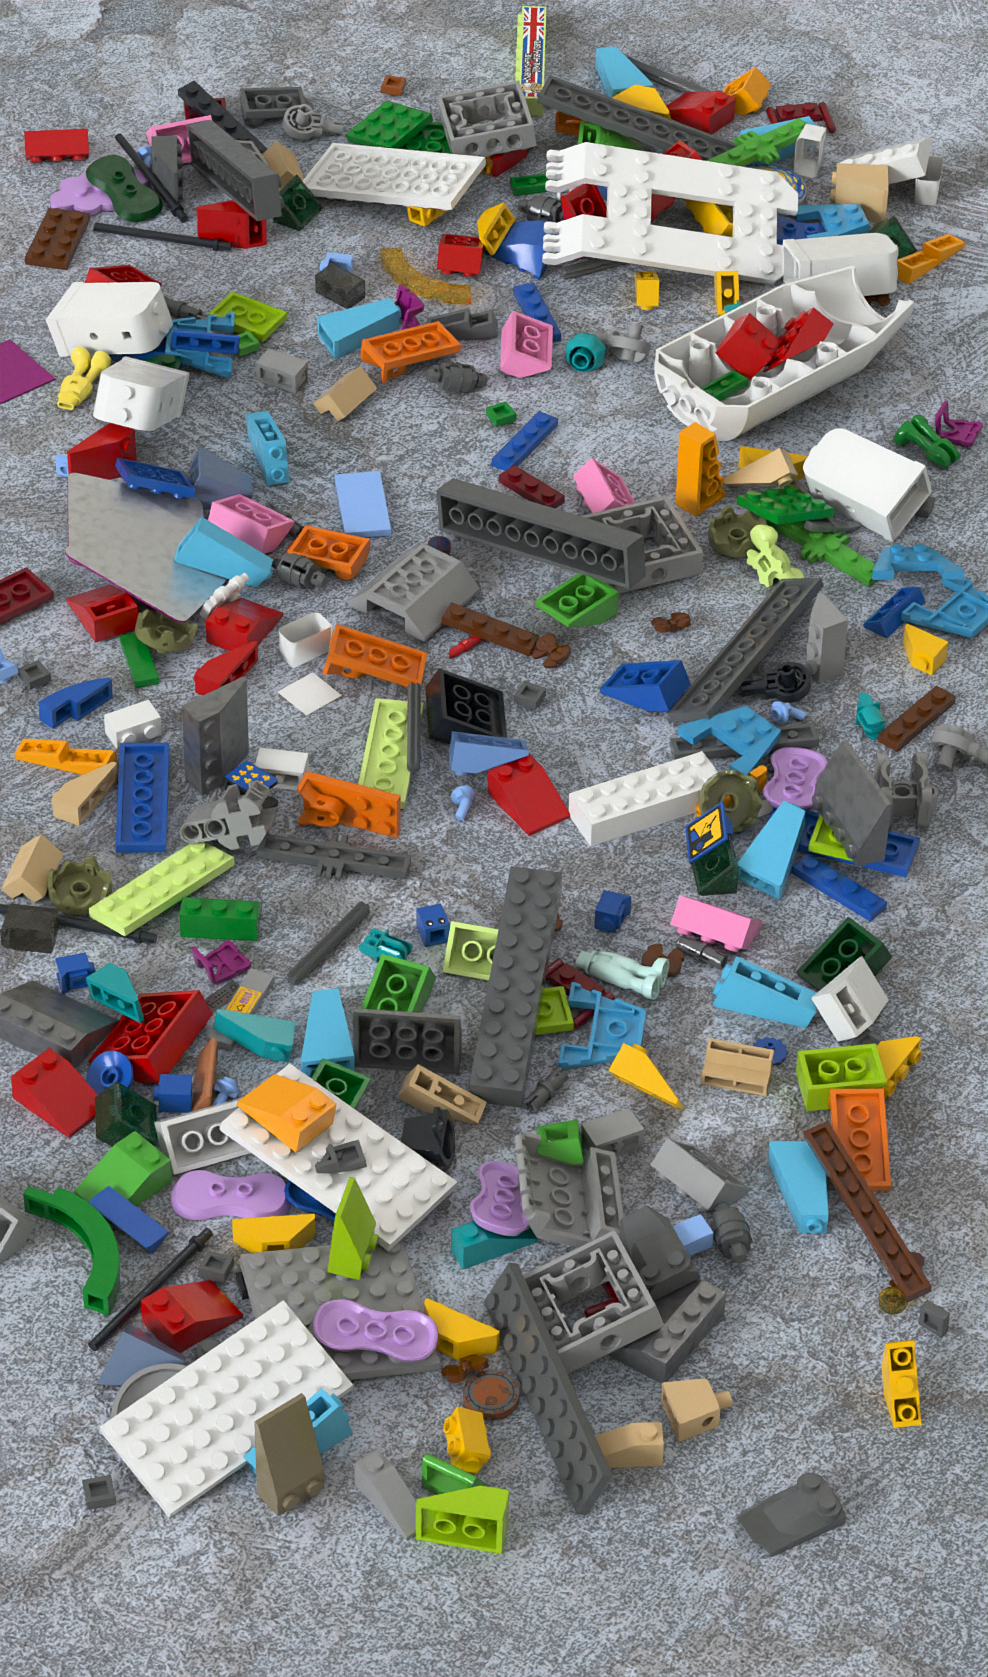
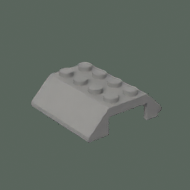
[514,1132,624,1248]

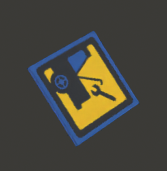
[685,801,733,864]

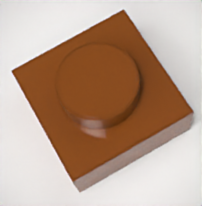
[381,75,406,96]

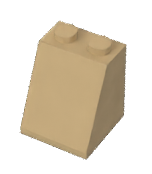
[830,163,888,225]

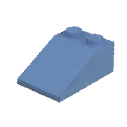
[448,731,529,776]

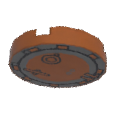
[463,1370,520,1420]

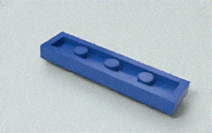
[513,283,561,342]
[491,411,558,471]
[792,854,887,922]

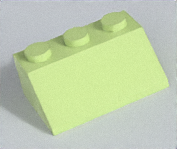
[442,921,499,980]

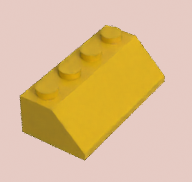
[682,198,733,237]

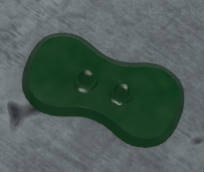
[86,155,163,222]

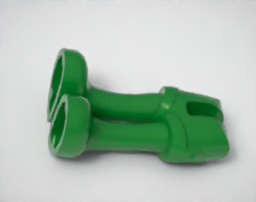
[894,415,961,468]

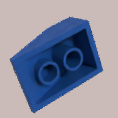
[599,660,691,713]

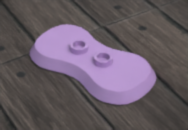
[763,747,828,812]
[470,1161,530,1236]
[171,1170,291,1220]
[313,1299,438,1363]

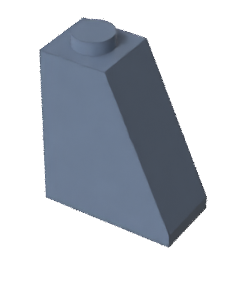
[186,447,254,510]
[98,1323,187,1385]

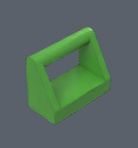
[536,1119,584,1165]
[422,1453,487,1495]

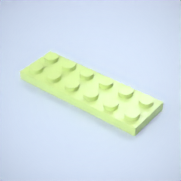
[358,698,424,809]
[89,842,235,936]

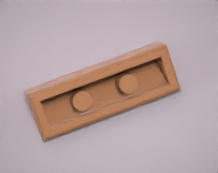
[191,1038,218,1112]

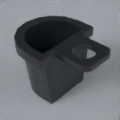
[401,1107,455,1166]

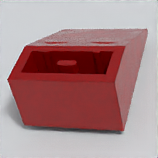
[196,200,267,249]
[762,307,834,373]
[66,584,138,643]

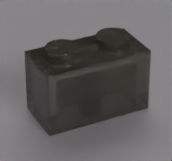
[315,263,365,309]

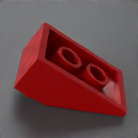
[666,91,736,135]
[561,183,607,259]
[437,233,484,277]
[85,265,162,287]
[67,423,137,480]
[206,598,283,651]
[487,753,570,836]
[11,1048,107,1138]
[141,1280,243,1353]

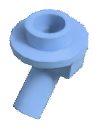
[137,146,152,169]
[771,701,806,725]
[451,786,475,821]
[212,1076,241,1106]

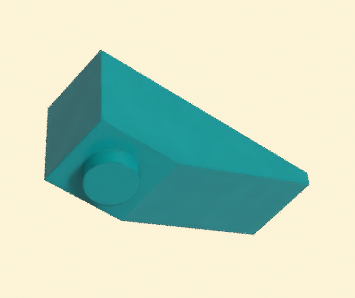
[86,962,144,1023]
[213,1008,295,1062]
[451,1221,537,1270]

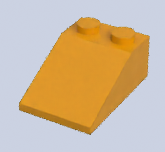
[237,1074,337,1153]

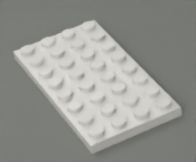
[297,143,486,210]
[220,1063,457,1251]
[100,1300,353,1518]

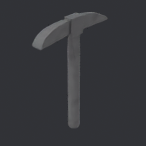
[790,479,862,533]

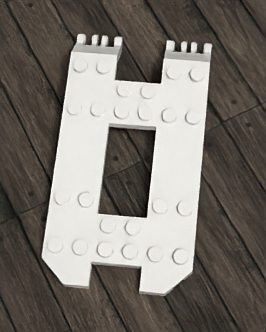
[542,142,798,285]

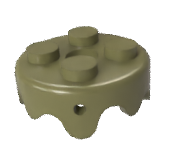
[708,506,767,559]
[135,609,198,654]
[698,770,763,833]
[48,856,112,915]

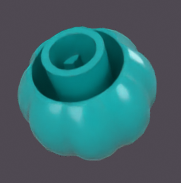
[565,332,606,372]

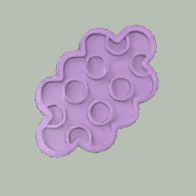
[50,169,149,216]

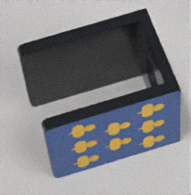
[224,760,278,809]

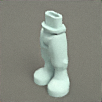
[575,950,669,1000]

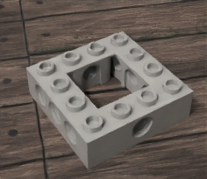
[437,80,537,157]
[581,496,703,594]
[523,1230,665,1374]

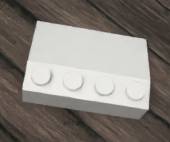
[840,136,932,185]

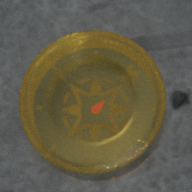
[878,1287,907,1314]

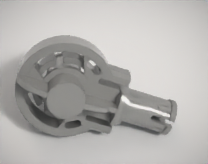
[282,104,343,140]
[592,322,651,362]
[930,724,988,770]

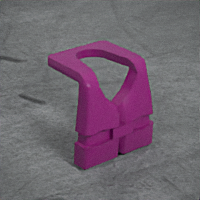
[394,284,425,330]
[935,401,983,447]
[191,940,251,985]

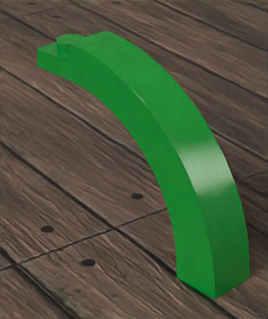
[23,1186,120,1316]

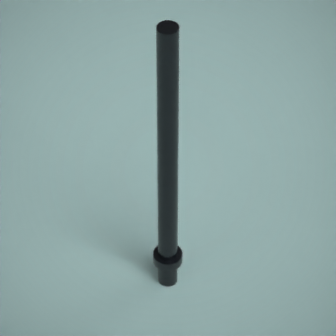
[115,133,188,223]
[94,222,232,251]
[0,904,157,944]
[88,1228,213,1351]

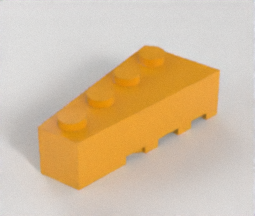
[675,422,726,517]

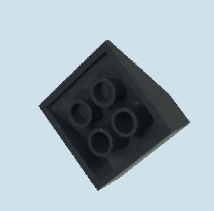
[425,668,507,744]

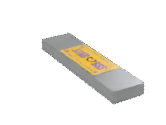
[207,968,275,1051]

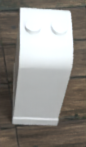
[782,233,898,296]
[46,282,173,357]
[93,356,190,431]
[803,428,932,542]

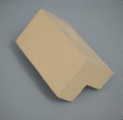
[262,141,304,194]
[313,366,377,421]
[1,834,64,903]
[701,1038,774,1096]

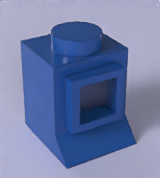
[594,890,631,933]
[55,952,96,995]

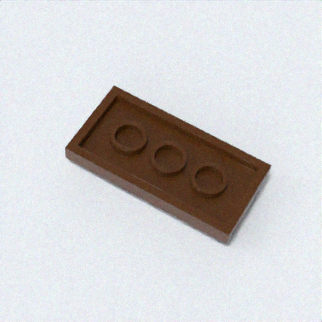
[25,208,90,270]

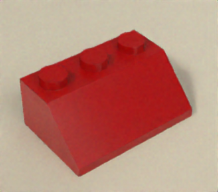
[24,129,89,163]

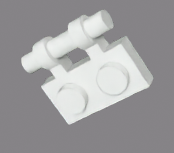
[199,573,249,621]

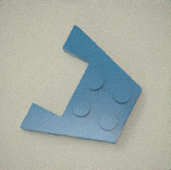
[795,204,870,238]
[165,312,235,379]
[872,544,964,580]
[901,578,988,638]
[677,706,781,775]
[558,982,646,1069]

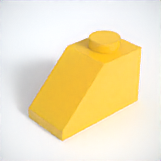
[714,271,739,316]
[903,624,948,675]

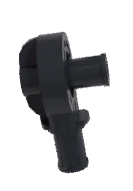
[741,662,811,703]

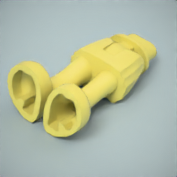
[57,346,111,410]

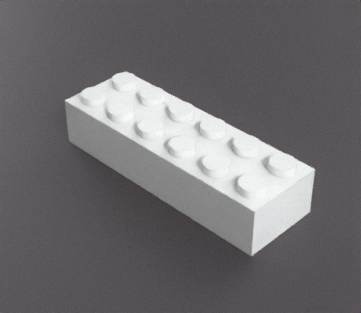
[569,751,718,846]

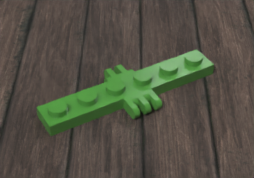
[707,118,807,167]
[766,519,878,587]

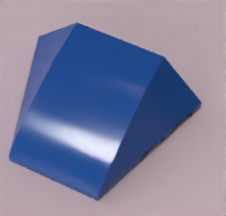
[486,220,559,280]

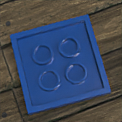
[115,457,196,499]

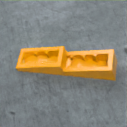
[897,234,966,285]
[14,739,119,775]

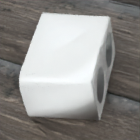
[794,124,827,178]
[914,156,944,206]
[279,613,333,668]

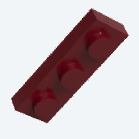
[499,465,565,509]

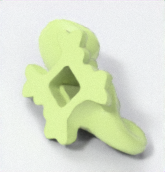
[747,524,804,587]

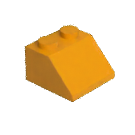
[723,66,771,116]

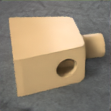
[661,1379,732,1442]

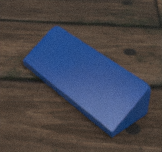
[171,329,240,355]
[863,587,925,638]
[88,1186,170,1254]

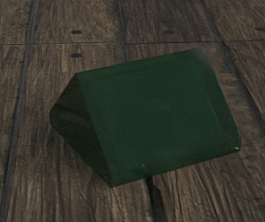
[273,174,323,231]
[691,834,739,896]

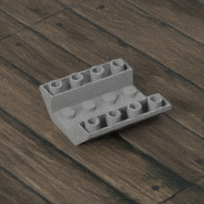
[348,543,480,642]

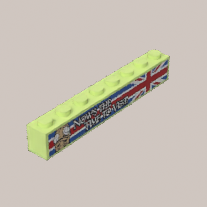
[515,6,546,116]

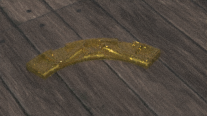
[380,248,471,304]

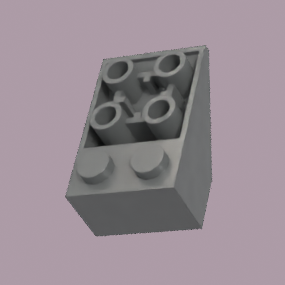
[151,136,183,204]

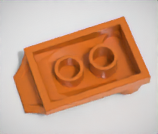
[282,525,370,580]

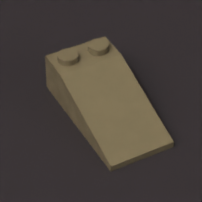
[254,1393,324,1516]

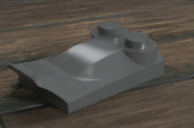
[240,87,314,127]
[619,1206,700,1301]
[736,1473,846,1557]

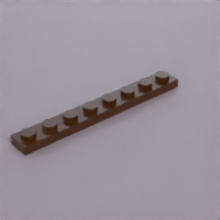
[804,1121,932,1303]

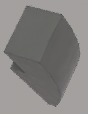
[427,308,498,340]

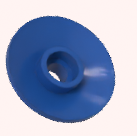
[86,1051,133,1103]

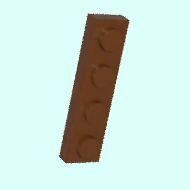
[441,602,539,656]
[878,685,956,752]

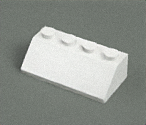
[154,1097,251,1175]

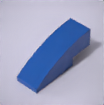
[38,677,113,729]

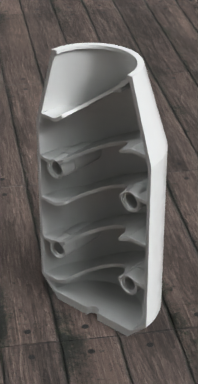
[654,266,914,441]

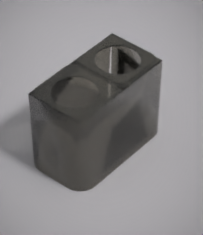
[0,903,59,954]

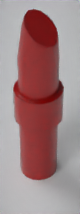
[449,635,484,659]

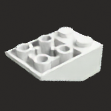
[811,956,889,1042]

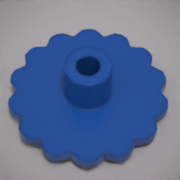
[753,1037,788,1066]

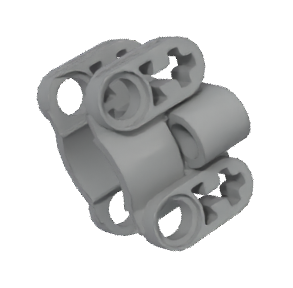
[873,752,938,827]

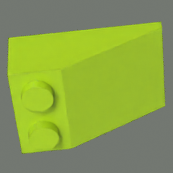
[796,1043,887,1112]
[327,1177,379,1280]
[416,1486,510,1554]

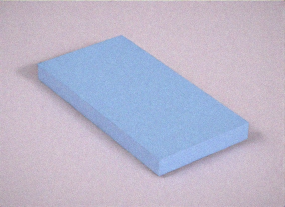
[334,471,391,538]

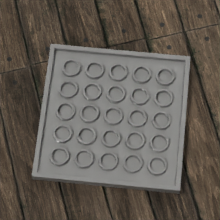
[239,1239,441,1380]

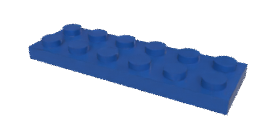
[116,743,170,853]
[766,807,920,878]

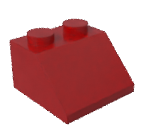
[715,313,782,381]

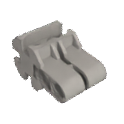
[180,780,277,850]

